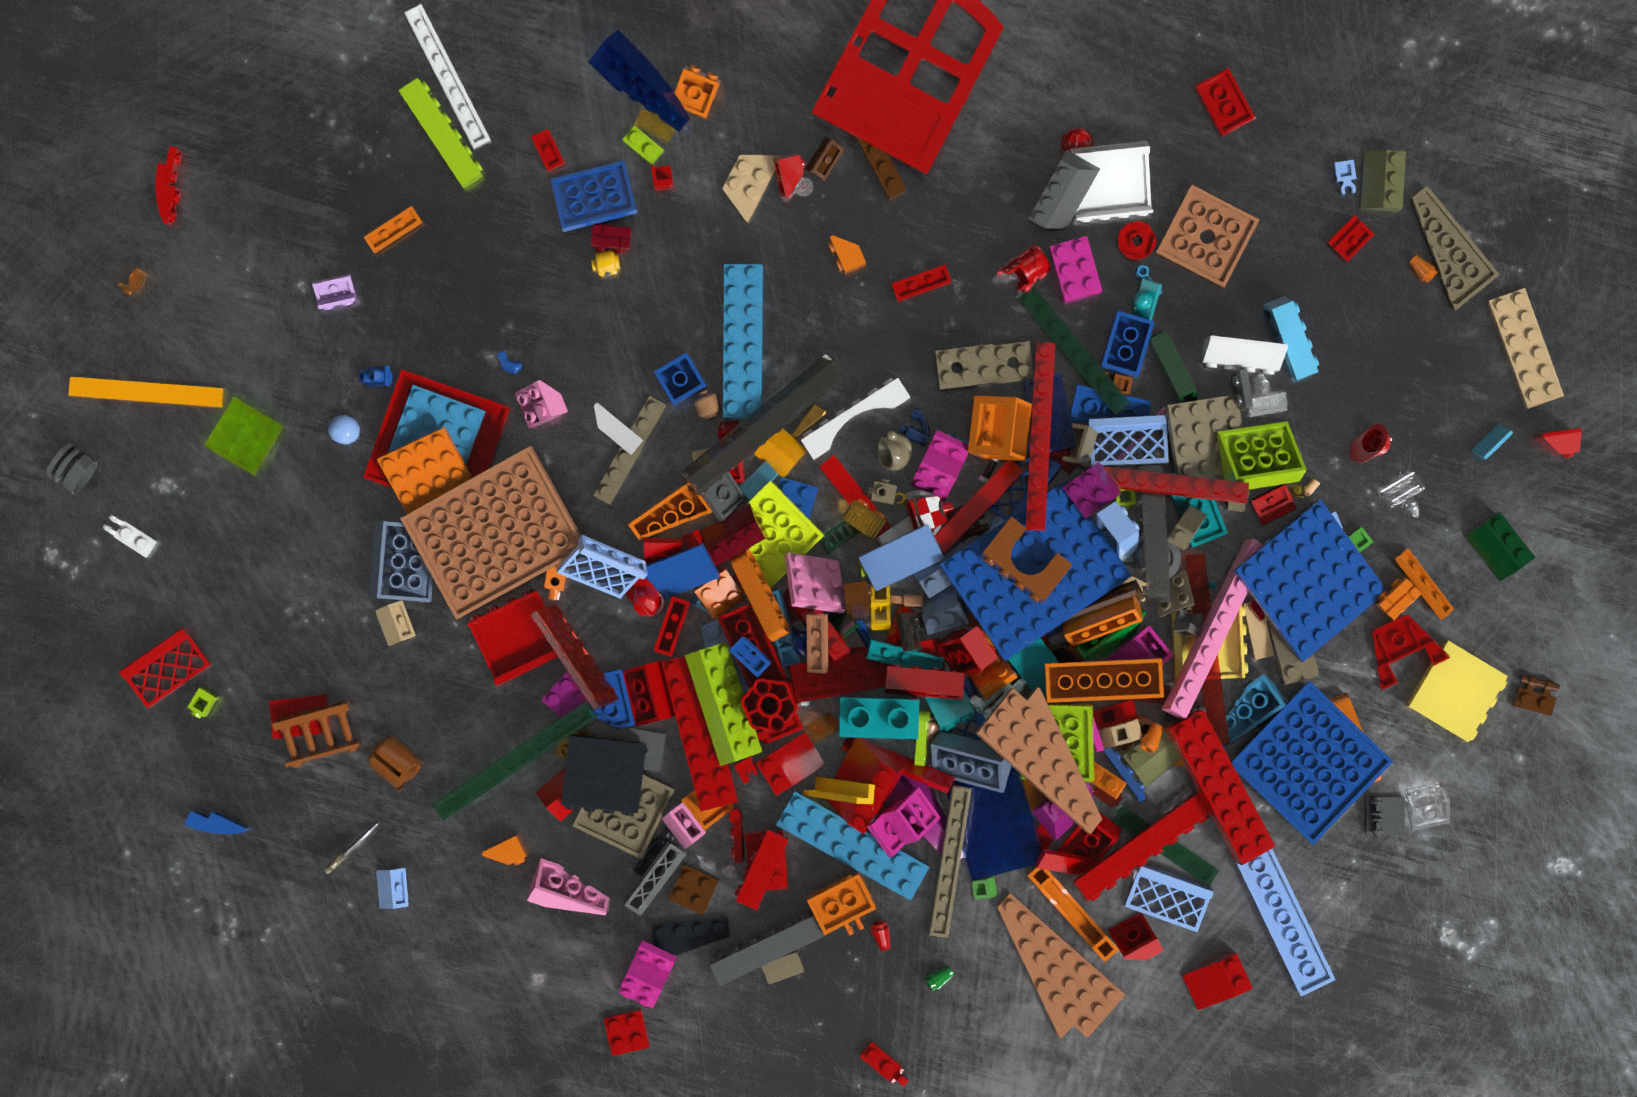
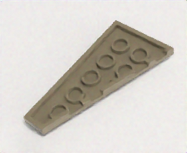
[1411,186,1500,311]

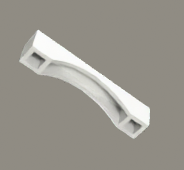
[801,377,910,460]

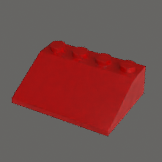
[825,738,906,834]

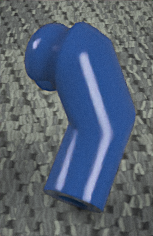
[496,351,523,374]

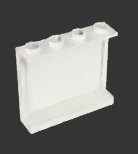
[1070,141,1153,222]

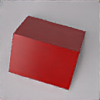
[536,767,577,821]

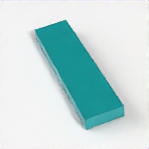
[865,640,944,670]

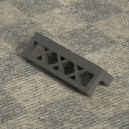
[622,841,686,916]

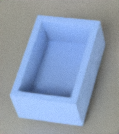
[1097,501,1139,561]

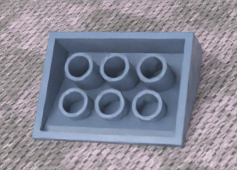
[369,521,433,602]

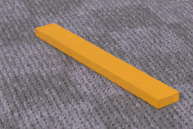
[68,377,224,408]

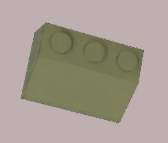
[1360,150,1406,212]
[1122,721,1181,787]

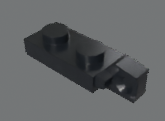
[633,829,675,882]

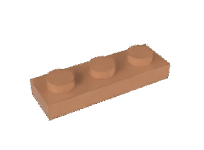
[807,614,828,674]

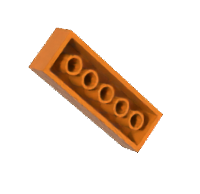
[1044,658,1164,703]

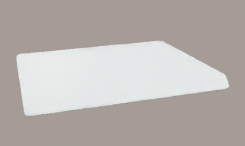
[594,403,643,455]

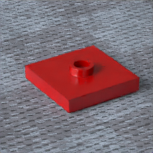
[644,538,683,565]

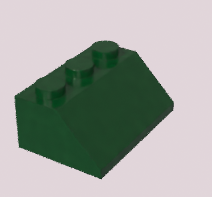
[1465,512,1536,581]

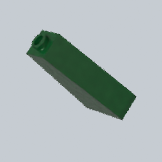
[1149,331,1197,404]

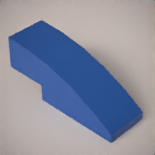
[184,809,250,834]

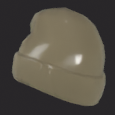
[877,430,913,470]

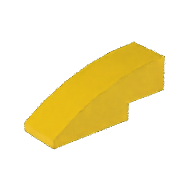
[870,581,891,630]

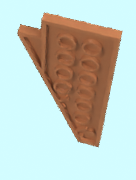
[976,687,1102,834]
[997,892,1125,1039]

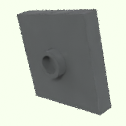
[698,468,747,522]
[626,727,667,772]

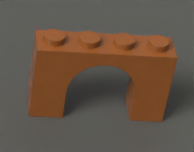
[981,516,1073,603]

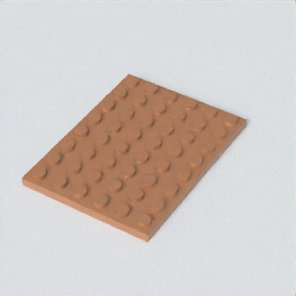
[400,446,581,620]

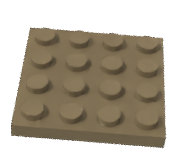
[1165,394,1243,478]
[573,774,675,859]

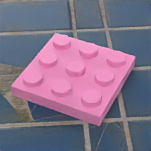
[784,553,846,614]

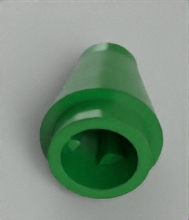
[924,966,954,991]

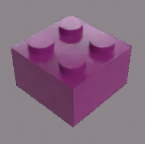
[1063,461,1122,519]
[541,669,598,726]

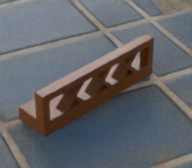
[1066,580,1144,621]

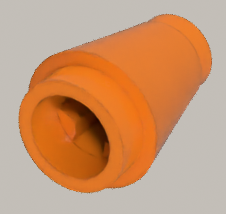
[1409,255,1438,283]
[1140,723,1163,753]

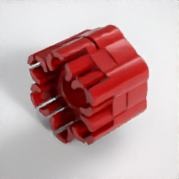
[741,676,801,732]

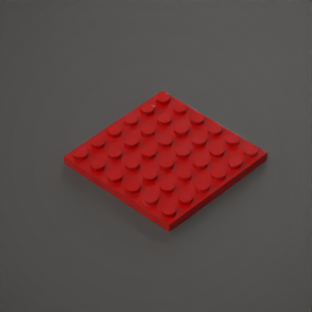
[363,369,510,488]

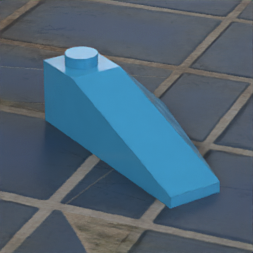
[1215,674,1289,749]

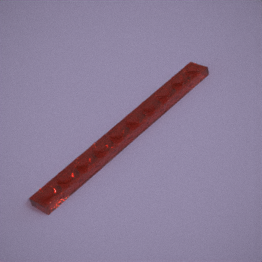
[1185,553,1230,745]

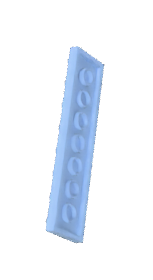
[1234,849,1335,996]

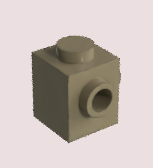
[868,479,897,505]

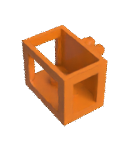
[968,396,1032,461]
[807,871,876,935]

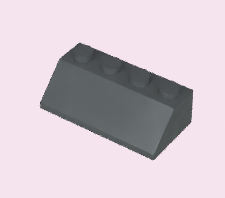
[1029,150,1100,229]

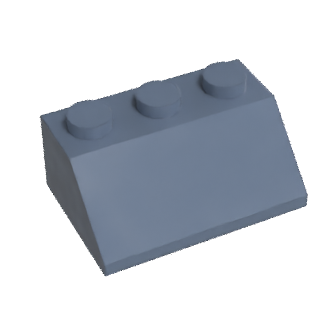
[913,539,965,598]

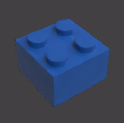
[654,352,707,406]

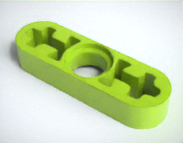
[915,711,930,766]

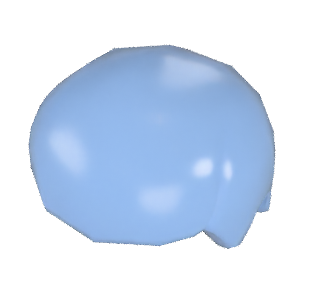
[328,415,360,445]

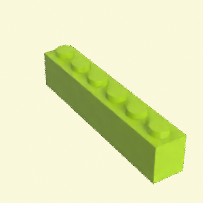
[398,78,483,189]

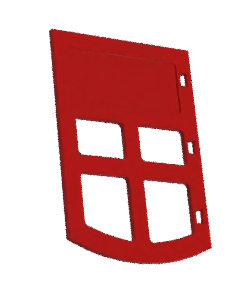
[811,0,1004,175]

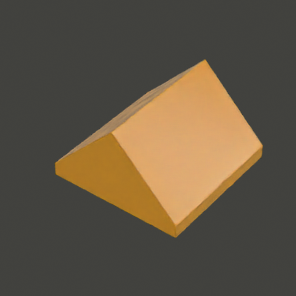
[754,425,807,478]

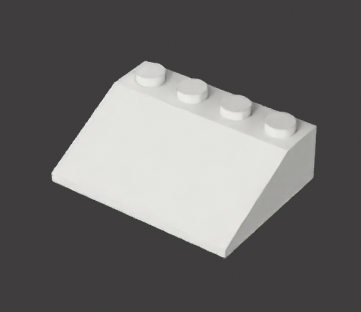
[1201,336,1288,375]

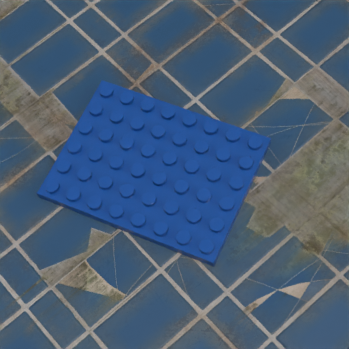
[939,480,1132,662]

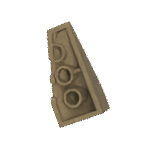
[1267,620,1319,685]

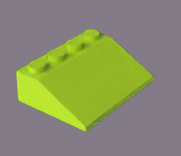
[1217,421,1307,489]

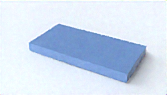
[859,524,945,591]

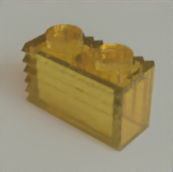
[842,499,886,540]

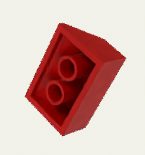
[623,661,675,727]

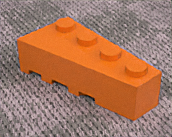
[628,479,712,540]

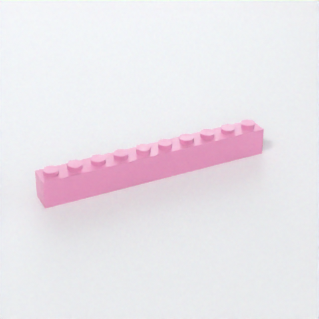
[1162,539,1263,718]

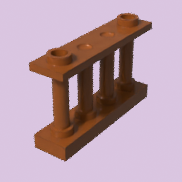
[272,699,362,768]

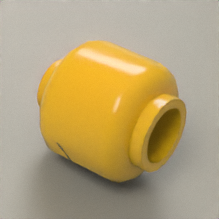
[591,250,620,277]

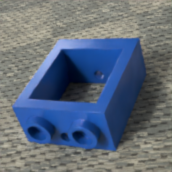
[729,636,772,678]

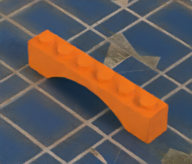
[1026,865,1119,962]

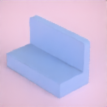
[376,868,409,909]

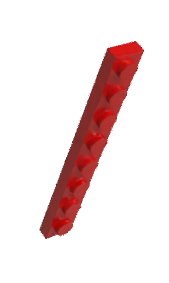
[1103,466,1249,504]

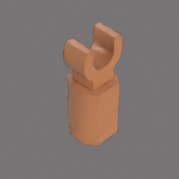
[890,594,923,608]

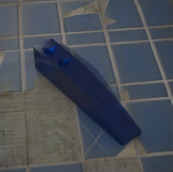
[588,30,690,131]

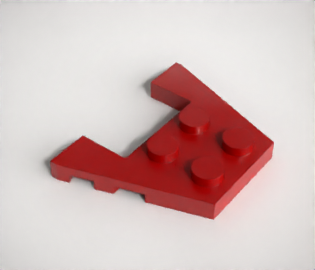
[1373,614,1451,690]

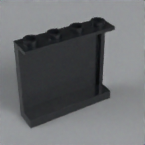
[561,734,646,816]

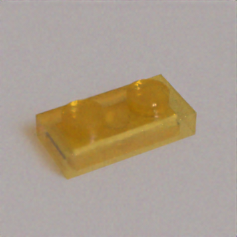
[634,108,677,144]

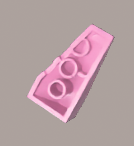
[527,858,609,915]

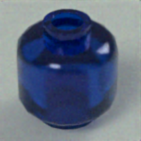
[791,630,807,657]

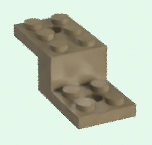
[935,341,1034,390]

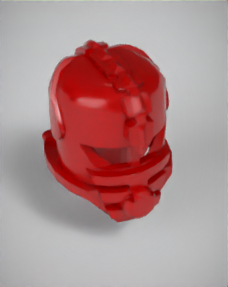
[996,245,1051,292]

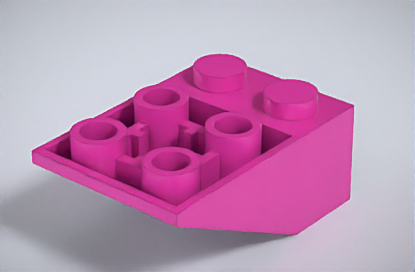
[1104,625,1174,665]

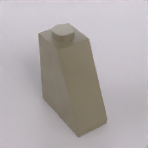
[1167,505,1207,550]

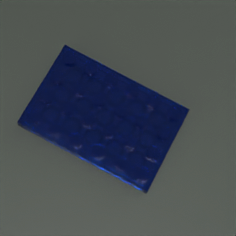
[947,766,1043,881]

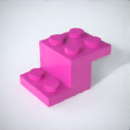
[910,430,969,502]
[867,787,941,857]
[618,940,677,1009]

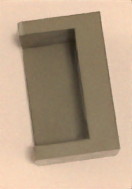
[1062,423,1098,469]

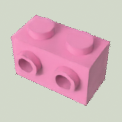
[662,803,706,849]

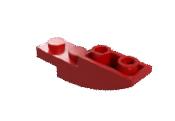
[155,146,183,226]

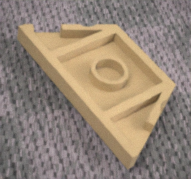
[722,155,782,222]

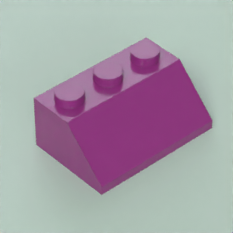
[1032,782,1093,841]

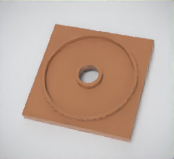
[1156,184,1259,288]

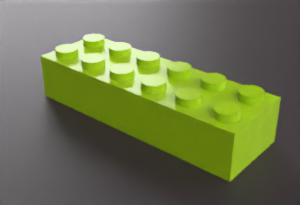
[685,642,762,766]

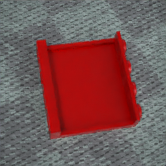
[467,589,567,686]

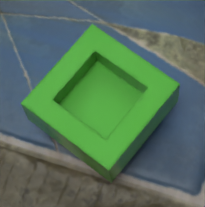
[1348,527,1373,552]

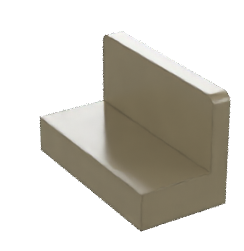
[761,950,804,984]

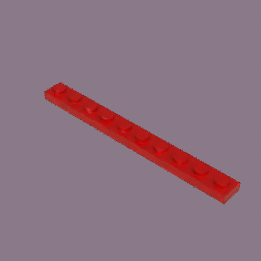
[1026,342,1055,531]

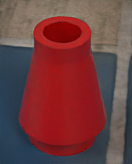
[870,921,891,951]

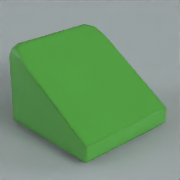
[971,877,997,899]

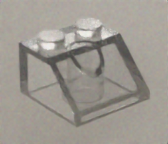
[1405,781,1450,831]

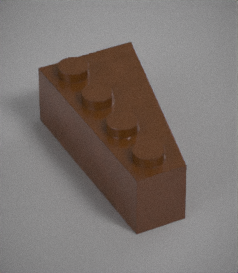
[843,581,872,621]

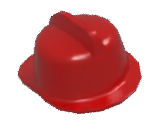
[1350,424,1392,463]
[626,578,665,617]

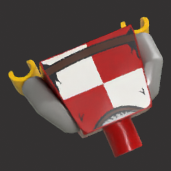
[895,490,954,536]

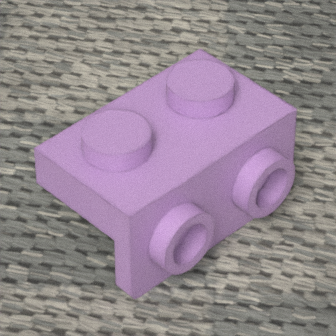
[312,274,356,310]

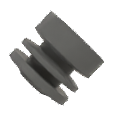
[46,443,97,494]

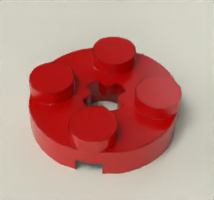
[1117,221,1156,260]

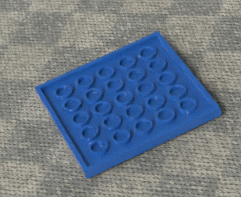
[1233,500,1387,662]
[1231,681,1394,845]

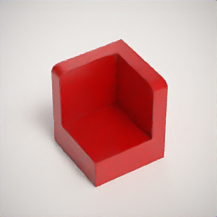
[651,165,674,191]

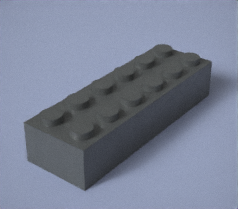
[710,911,825,987]

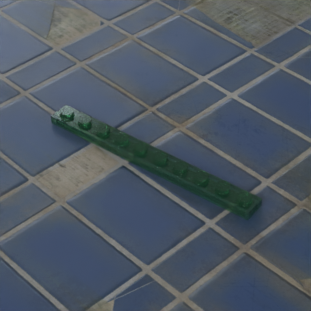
[432,700,598,821]

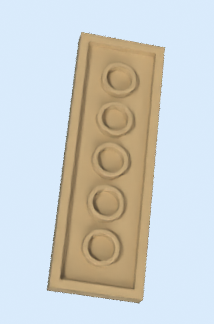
[1487,288,1564,409]

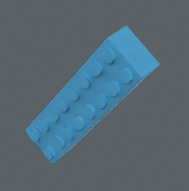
[723,264,763,419]
[776,790,929,901]

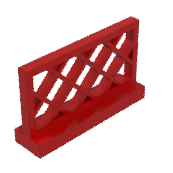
[119,626,211,708]

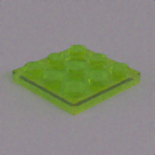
[205,397,284,476]

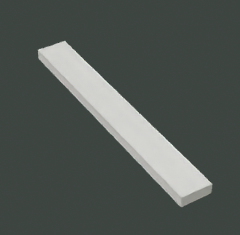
[404,4,491,149]

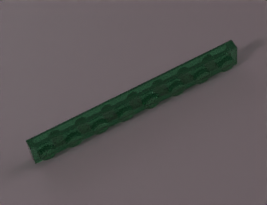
[1019,286,1131,416]

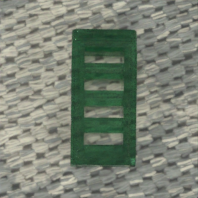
[818,516,861,555]

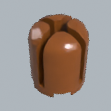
[367,736,424,791]

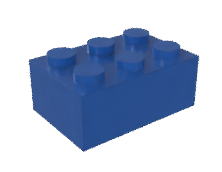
[1099,311,1155,378]

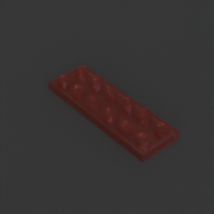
[531,605,619,710]

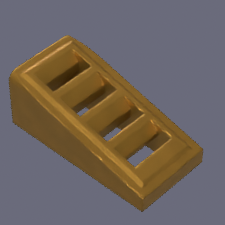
[792,404,827,438]

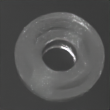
[794,177,813,196]

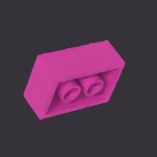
[1048,236,1102,304]

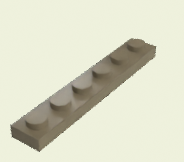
[593,396,667,505]

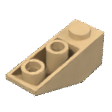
[1098,719,1143,748]

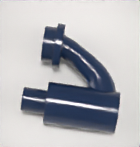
[899,407,931,447]

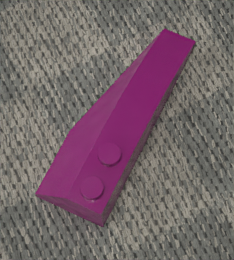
[888,775,966,858]

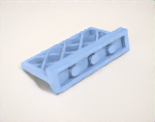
[1089,415,1169,466]
[556,535,648,598]
[1125,864,1214,932]

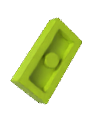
[622,125,664,165]

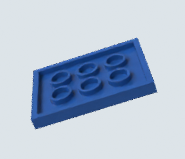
[550,160,637,232]

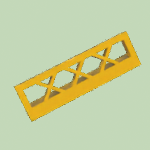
[803,776,875,804]

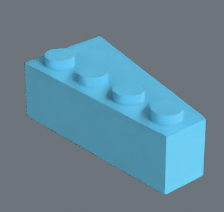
[1263,296,1319,380]

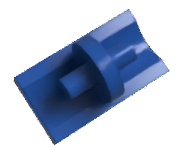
[359,366,393,387]

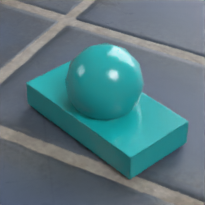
[1132,278,1162,320]

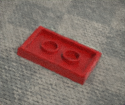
[1194,68,1256,137]
[269,694,331,739]

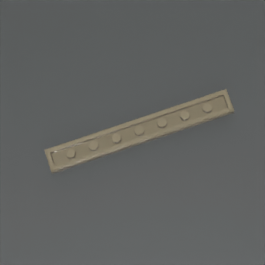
[928,785,972,938]

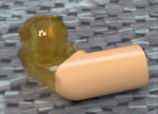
[1292,478,1320,498]

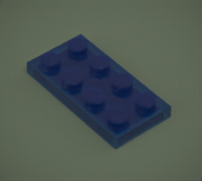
[1023,373,1076,453]

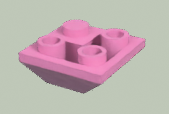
[515,380,568,428]

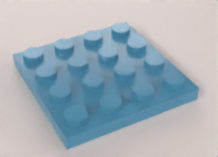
[388,385,486,465]

